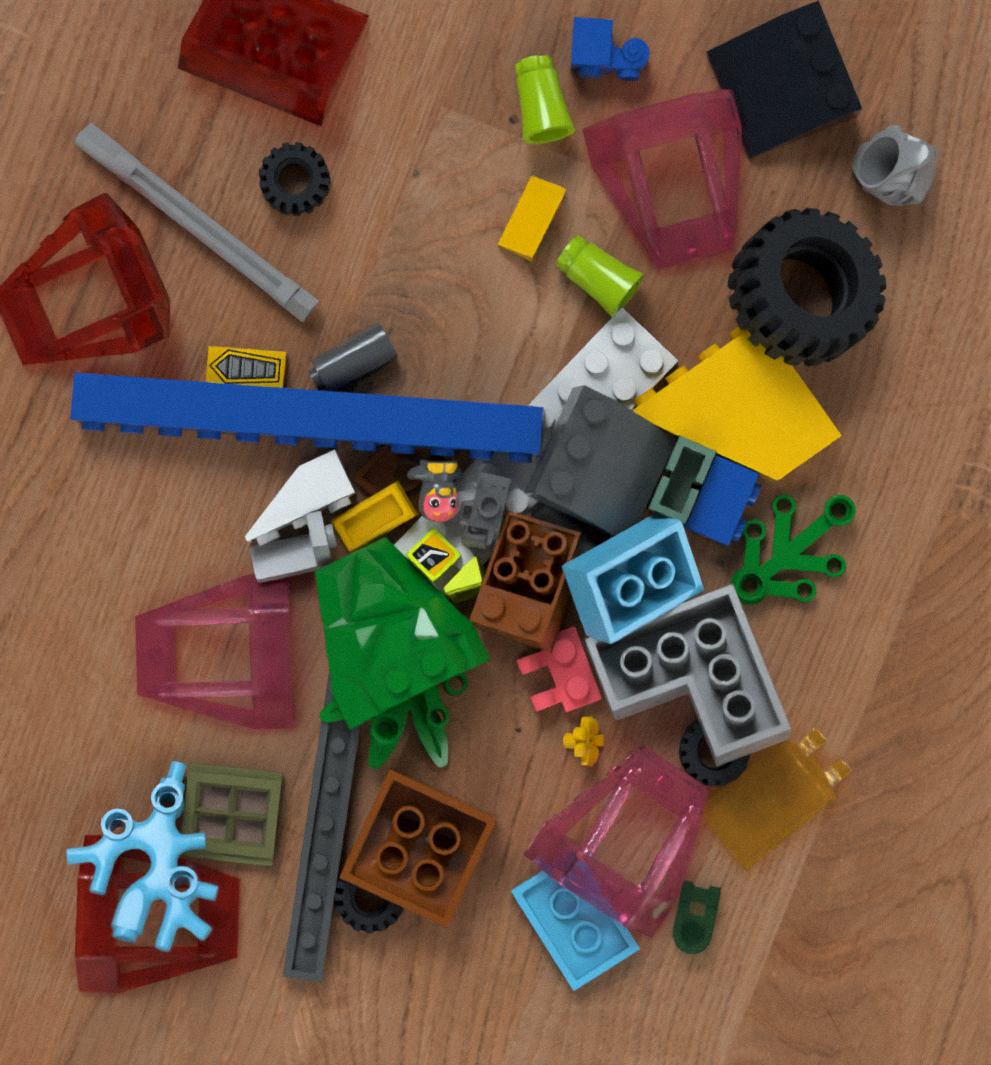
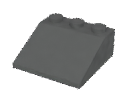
[524,385,677,537]

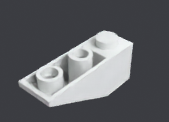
[245,450,356,546]

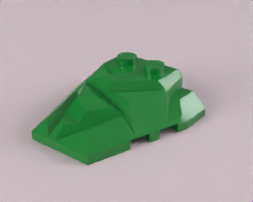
[315,537,491,730]

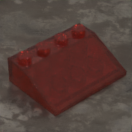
[178,0,369,127]

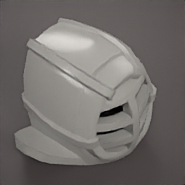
[852,125,937,206]

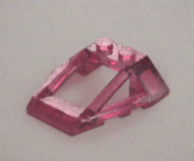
[582,89,742,269]
[135,574,295,729]
[524,745,709,937]

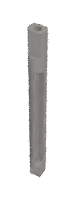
[74,123,319,322]

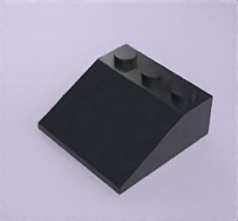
[706,0,862,160]

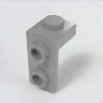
[250,511,337,583]

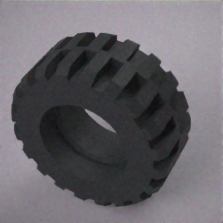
[728,208,887,367]

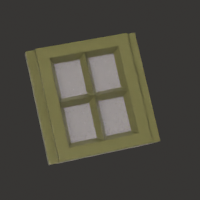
[180,763,283,866]

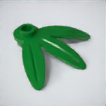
[320,693,448,769]

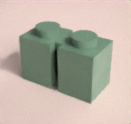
[646,436,716,525]

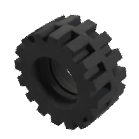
[679,720,750,786]

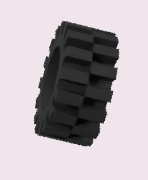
[259,142,330,216]
[335,878,404,933]

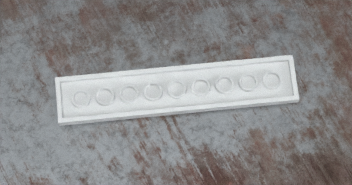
[394,308,678,600]

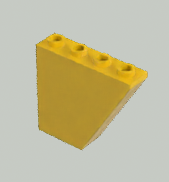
[632,327,842,483]

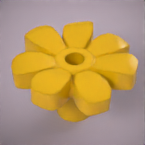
[563,716,604,767]

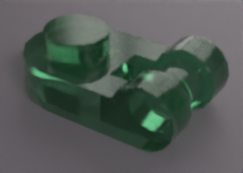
[672,879,721,954]

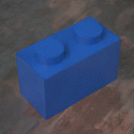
[684,455,762,547]

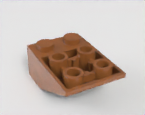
[469,510,582,652]

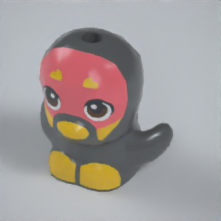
[407,458,462,522]

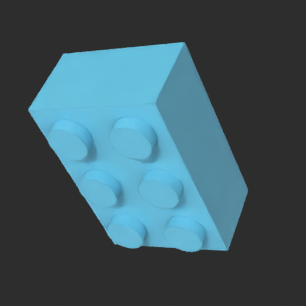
[562,513,704,644]

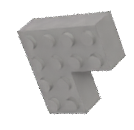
[585,584,791,766]

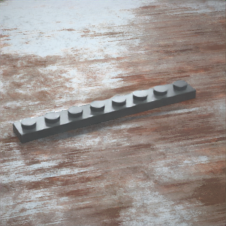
[283,670,361,982]

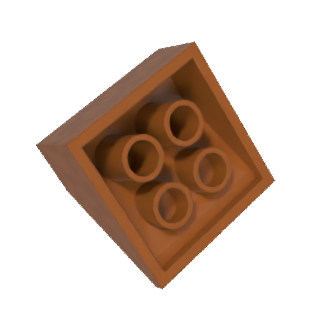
[339,767,497,928]

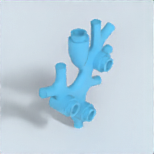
[66,761,219,952]

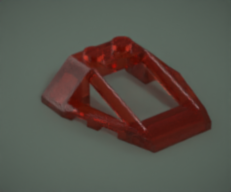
[0,193,170,365]
[75,834,240,993]

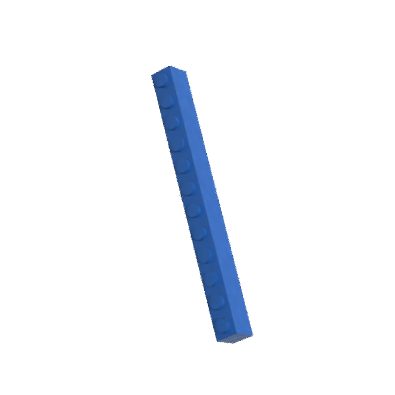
[70,373,545,463]

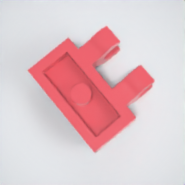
[516,626,602,713]

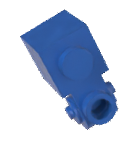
[570,17,650,81]

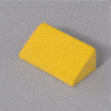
[497,176,567,262]

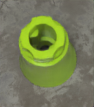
[515,55,576,144]
[555,235,645,318]

